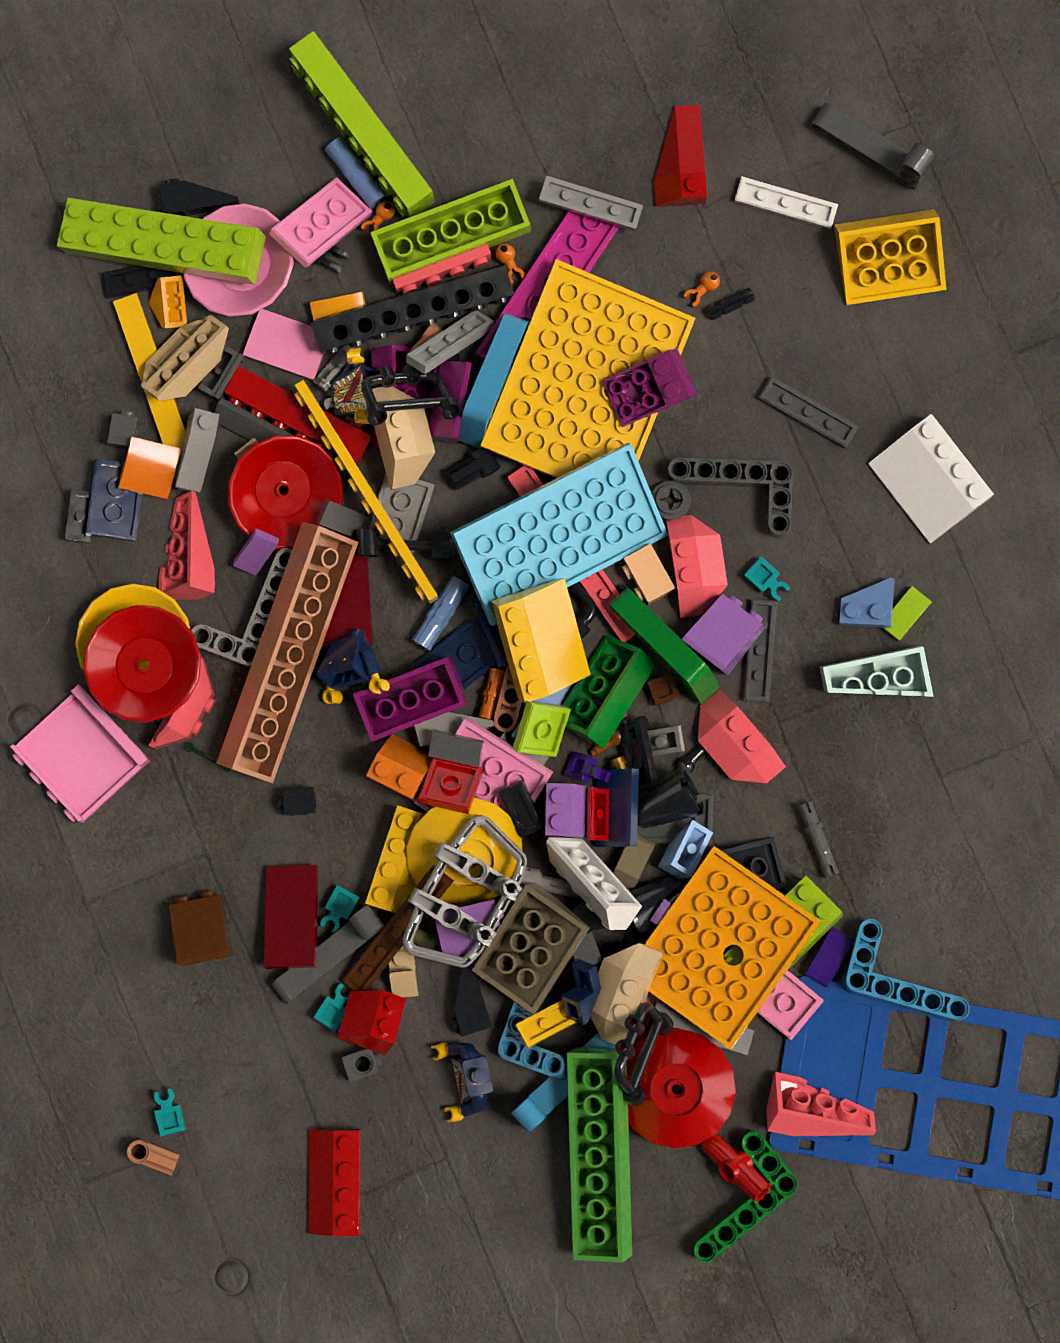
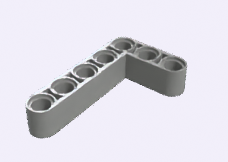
[191,548,292,668]

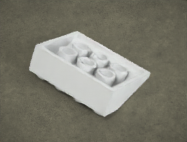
[868,414,994,544]

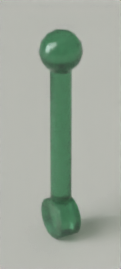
[184,742,232,772]

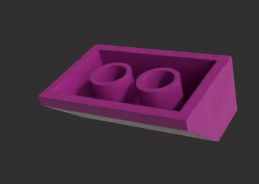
[426,361,472,444]

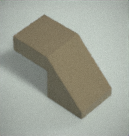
[613,835,655,891]

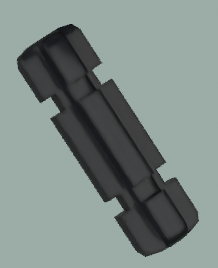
[707,288,755,320]

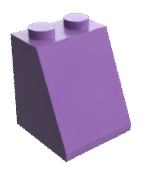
[682,594,765,675]
[545,783,596,839]
[435,900,504,965]

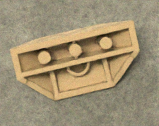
[141,315,229,400]
[372,386,436,490]
[590,943,663,1049]

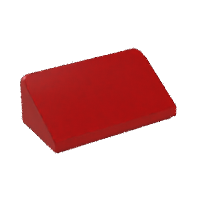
[587,788,609,841]

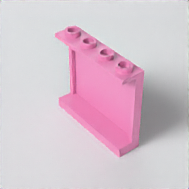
[11,684,150,823]

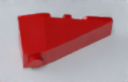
[654,105,707,207]

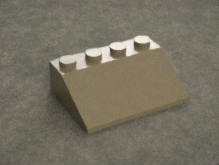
[472,883,590,1015]

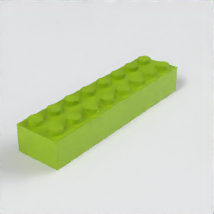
[289,31,435,218]
[57,198,266,285]

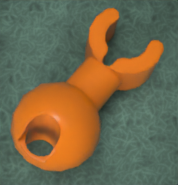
[361,201,395,237]
[496,244,525,284]
[684,271,720,308]

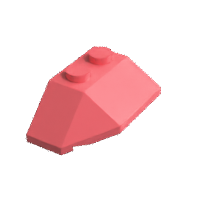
[666,515,728,619]
[149,657,216,749]
[698,689,786,784]

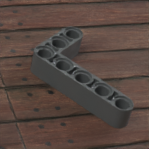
[811,103,934,190]
[667,458,793,538]
[271,905,385,1005]

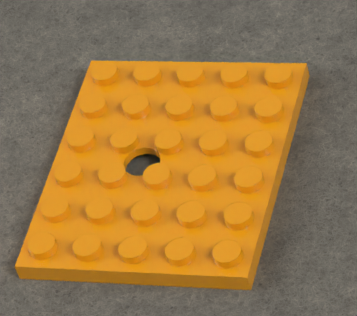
[645,846,821,1050]

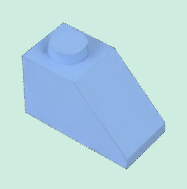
[658,820,713,879]

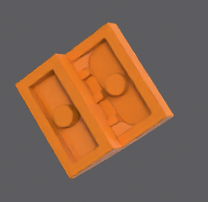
[118,437,181,500]

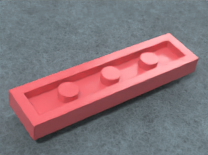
[393,244,491,294]

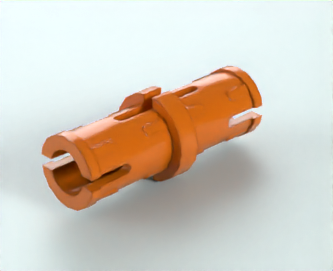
[478,668,505,722]

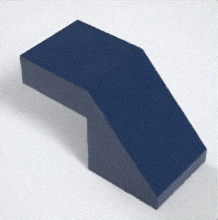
[562,959,601,1025]

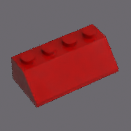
[308,1129,361,1236]

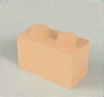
[622,544,675,605]

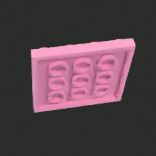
[414,717,553,815]

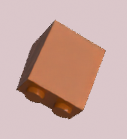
[366,734,433,802]

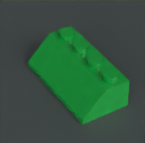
[563,635,657,749]

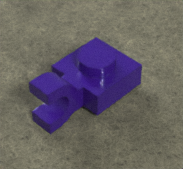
[564,751,612,783]

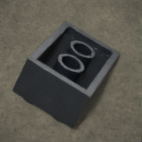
[697,837,787,889]

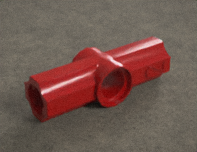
[701,1133,771,1202]

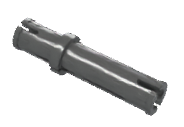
[797,801,840,879]

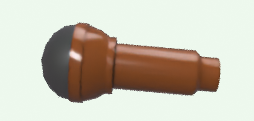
[590,728,623,757]

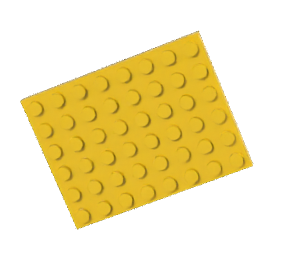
[480,259,695,479]

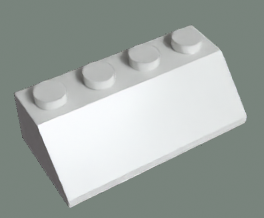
[546,837,642,930]

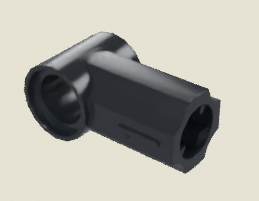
[447,448,501,490]

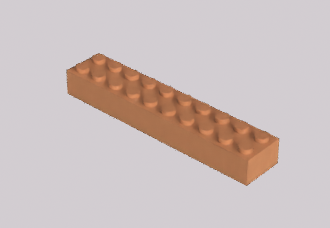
[216,522,358,783]

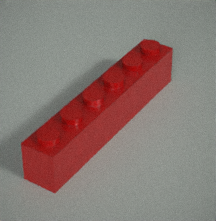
[224,365,373,467]

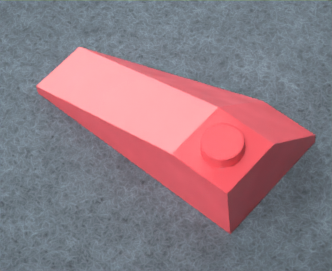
[159,491,215,600]
[766,1072,876,1136]

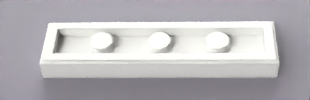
[734,177,838,230]

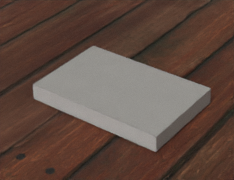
[368,473,435,555]

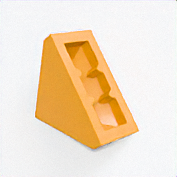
[149,275,187,328]

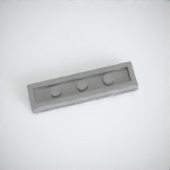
[539,176,643,231]
[406,311,494,374]

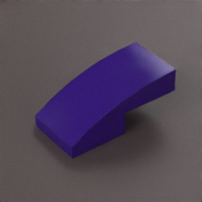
[804,927,854,988]

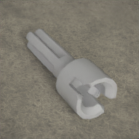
[520,867,583,900]

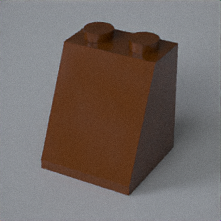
[169,891,234,966]

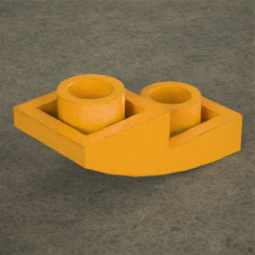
[310,292,366,320]

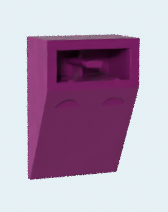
[602,348,697,427]

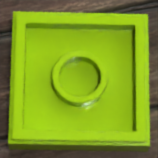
[512,701,571,757]

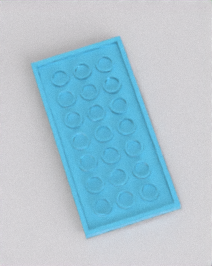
[450,443,668,626]

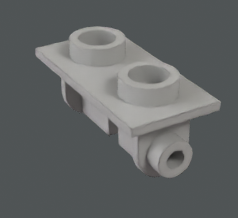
[313,344,365,397]

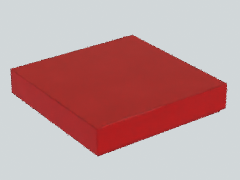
[419,757,483,814]

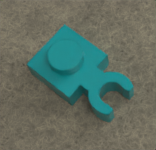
[744,556,790,602]
[320,885,360,934]
[313,983,348,1032]
[154,1088,187,1136]

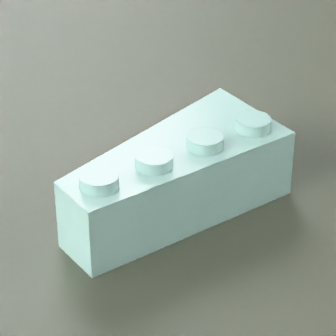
[819,646,934,697]

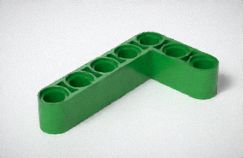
[608,587,720,705]
[693,1131,798,1262]

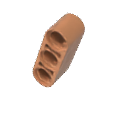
[494,665,523,734]

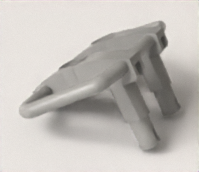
[403,815,527,968]

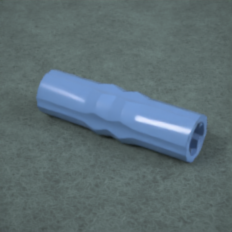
[325,137,387,209]
[412,576,470,651]

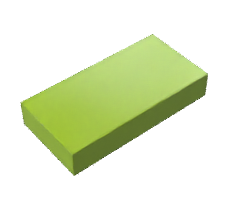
[883,586,931,642]

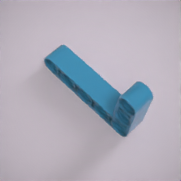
[458,313,529,448]
[844,919,970,1022]
[498,985,568,1080]
[511,1032,615,1133]

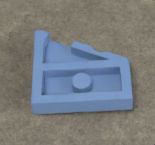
[839,578,895,628]

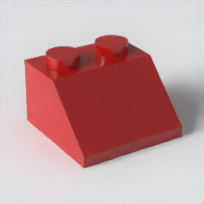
[337,990,406,1055]

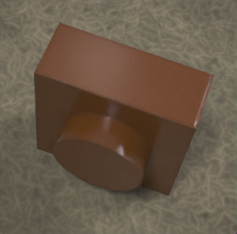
[647,673,680,706]

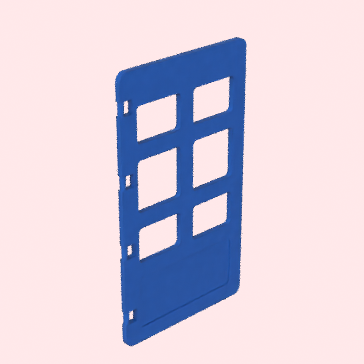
[769,976,1060,1200]

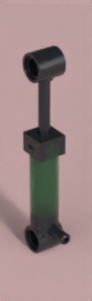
[355,529,462,562]

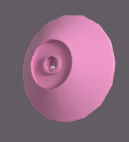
[184,203,294,317]

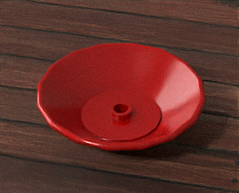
[228,435,343,549]
[83,605,201,722]
[627,1029,736,1149]

